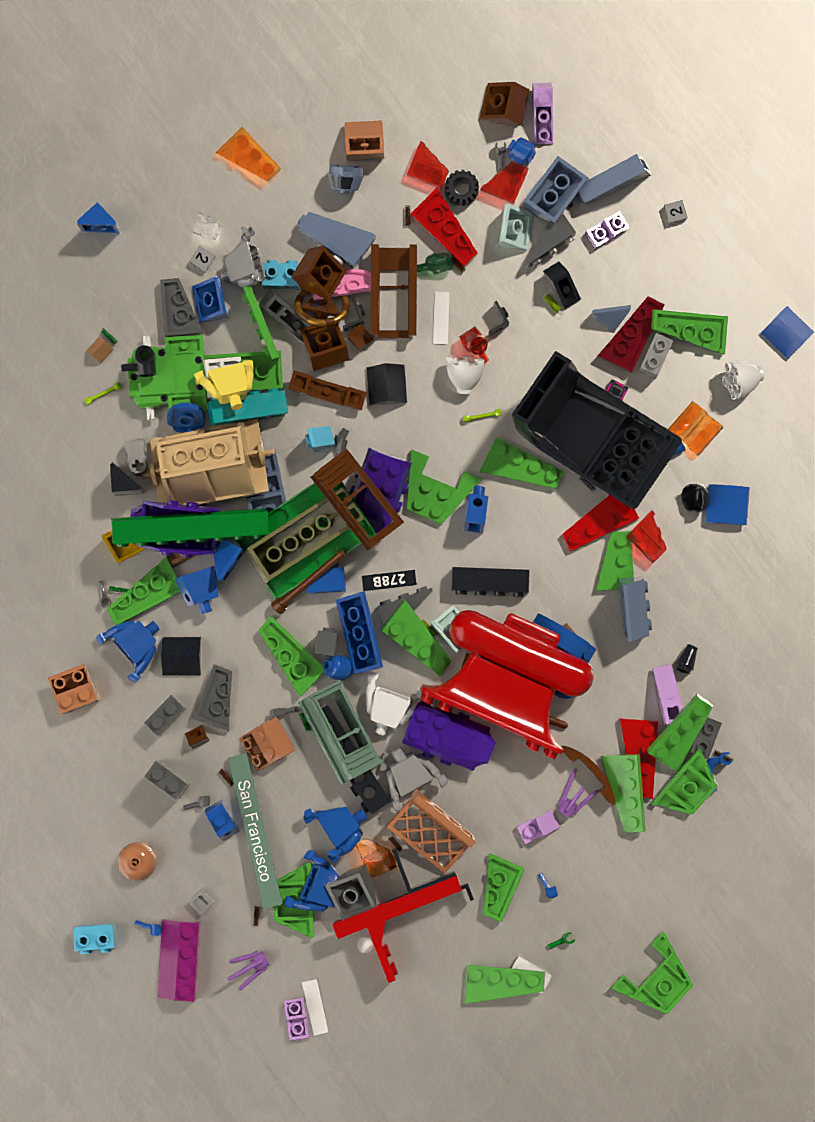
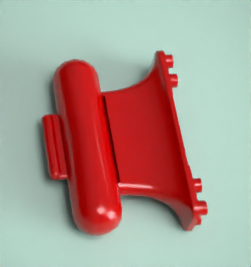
[420,610,594,760]

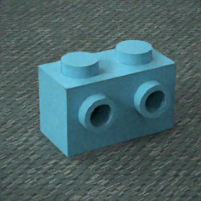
[262,260,301,290]
[73,924,116,954]

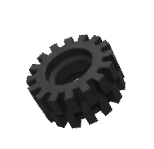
[445,169,479,206]

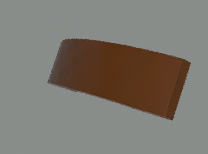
[288,370,367,410]
[562,745,615,806]

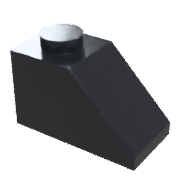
[543,261,581,309]

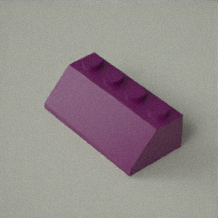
[157,919,201,1002]

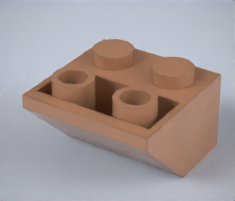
[345,120,384,160]
[48,664,100,714]
[239,717,295,771]

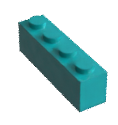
[207,388,288,427]

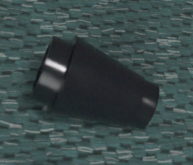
[676,644,698,674]

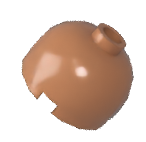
[118,842,157,881]

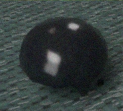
[681,484,710,513]

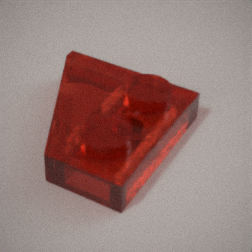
[407,141,449,190]
[480,161,529,205]
[626,510,667,563]

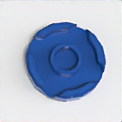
[167,402,205,433]

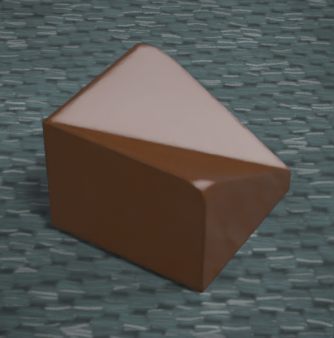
[347,323,374,352]

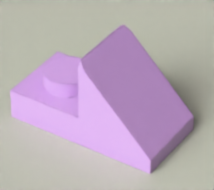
[517,810,560,844]

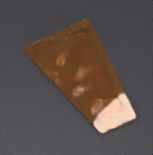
[215,127,281,182]

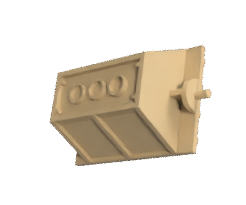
[142,419,275,505]

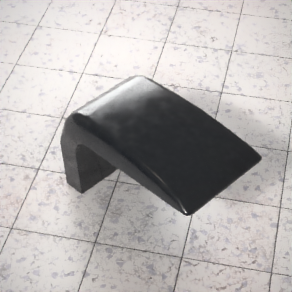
[512,351,682,509]

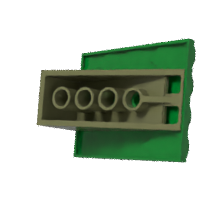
[236,482,376,599]

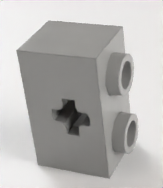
[639,333,673,379]

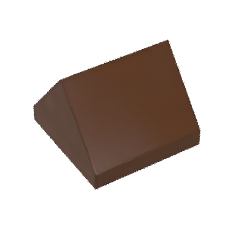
[185,725,210,749]

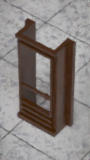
[371,244,417,339]
[310,449,404,551]

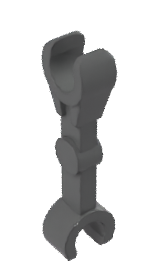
[271,706,302,717]

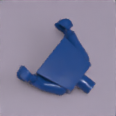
[96,621,160,682]
[303,807,368,862]
[285,850,340,912]

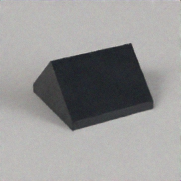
[367,363,407,406]
[110,462,145,496]
[161,637,201,675]

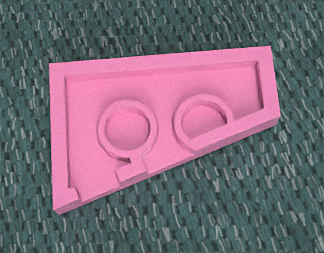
[313,268,371,300]

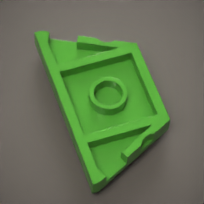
[651,748,718,815]
[274,862,314,938]

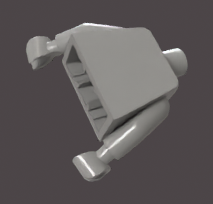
[221,226,266,288]
[386,747,448,811]

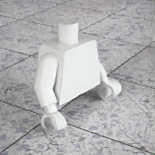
[366,672,422,735]

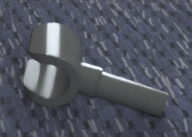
[495,142,506,170]
[98,580,112,607]
[183,796,210,810]

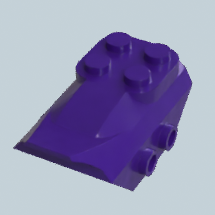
[349,447,412,534]
[130,500,220,557]
[402,700,496,771]

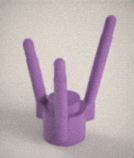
[558,768,599,818]
[227,951,270,990]

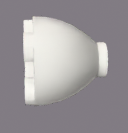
[447,355,484,394]
[722,361,764,400]

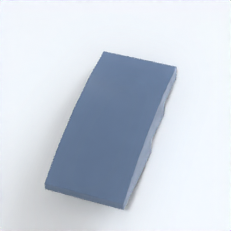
[246,450,286,513]

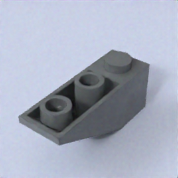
[527,214,576,267]
[377,586,433,625]

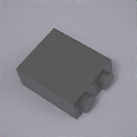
[144,761,191,800]

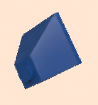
[214,539,244,583]

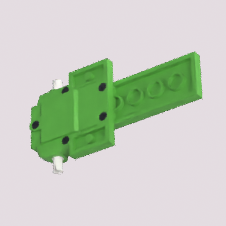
[128,335,283,420]

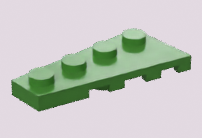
[107,557,181,625]
[380,599,452,676]

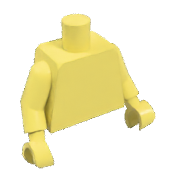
[194,360,254,410]

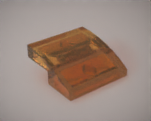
[668,401,723,456]

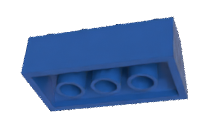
[336,591,383,675]

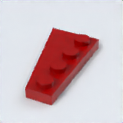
[410,187,478,268]
[562,495,639,552]
[619,718,658,798]

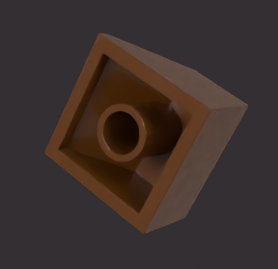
[479,82,530,126]
[291,245,346,300]
[300,323,350,371]

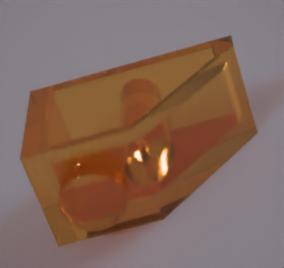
[356,838,397,878]

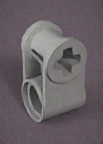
[125,438,148,477]

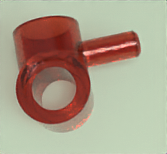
[459,326,489,363]

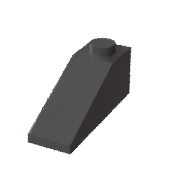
[259,289,312,343]

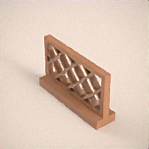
[386,789,476,874]

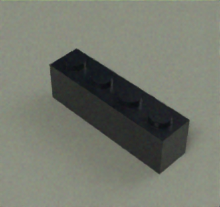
[451,567,530,597]

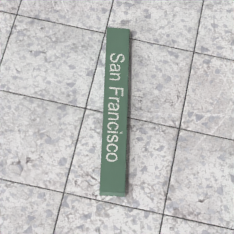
[228,753,283,909]

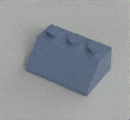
[524,156,589,224]
[619,576,652,642]

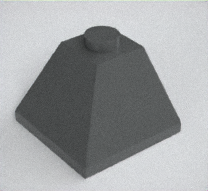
[325,864,377,920]

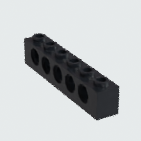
[307,704,391,814]

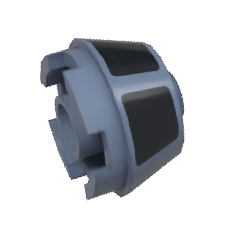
[327,164,364,194]

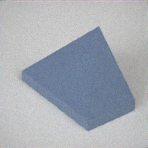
[592,305,631,333]

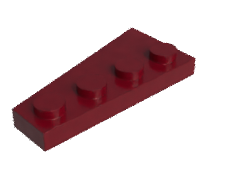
[597,296,665,373]

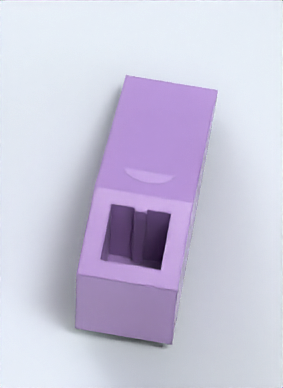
[532,82,554,144]
[653,664,683,725]

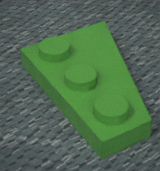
[596,531,634,591]
[484,853,525,922]

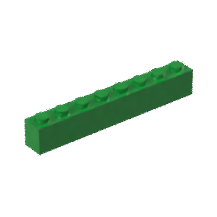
[111,508,269,547]

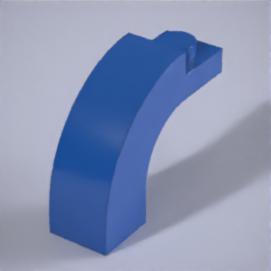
[533,613,597,663]

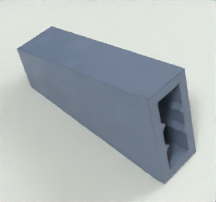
[577,154,651,205]
[297,212,376,269]

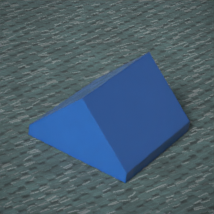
[77,202,120,233]
[192,276,228,323]
[761,306,814,359]

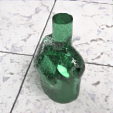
[417,252,453,275]

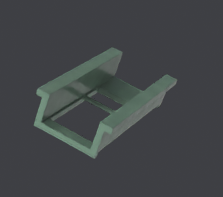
[298,680,383,785]

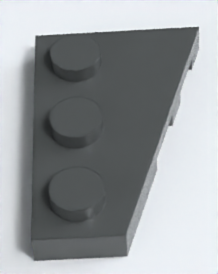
[160,278,203,337]
[193,664,232,732]

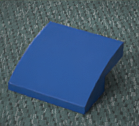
[706,484,750,525]

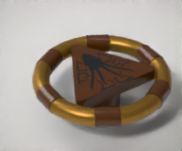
[294,290,350,327]

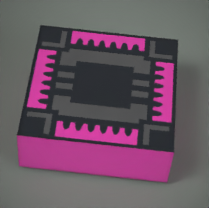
[606,379,629,400]

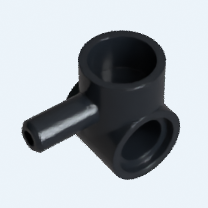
[121,345,157,377]

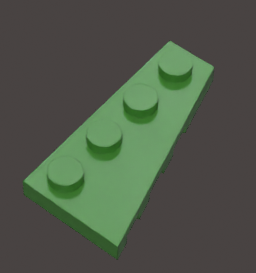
[242,285,279,361]
[651,310,728,354]
[479,438,565,489]
[258,616,325,697]
[647,694,713,772]
[601,754,646,832]
[465,964,546,1004]

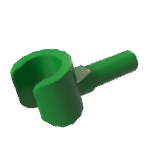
[548,932,575,949]

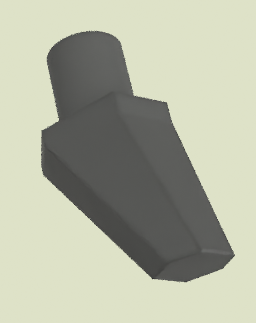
[335,428,349,455]

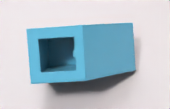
[305,426,336,452]

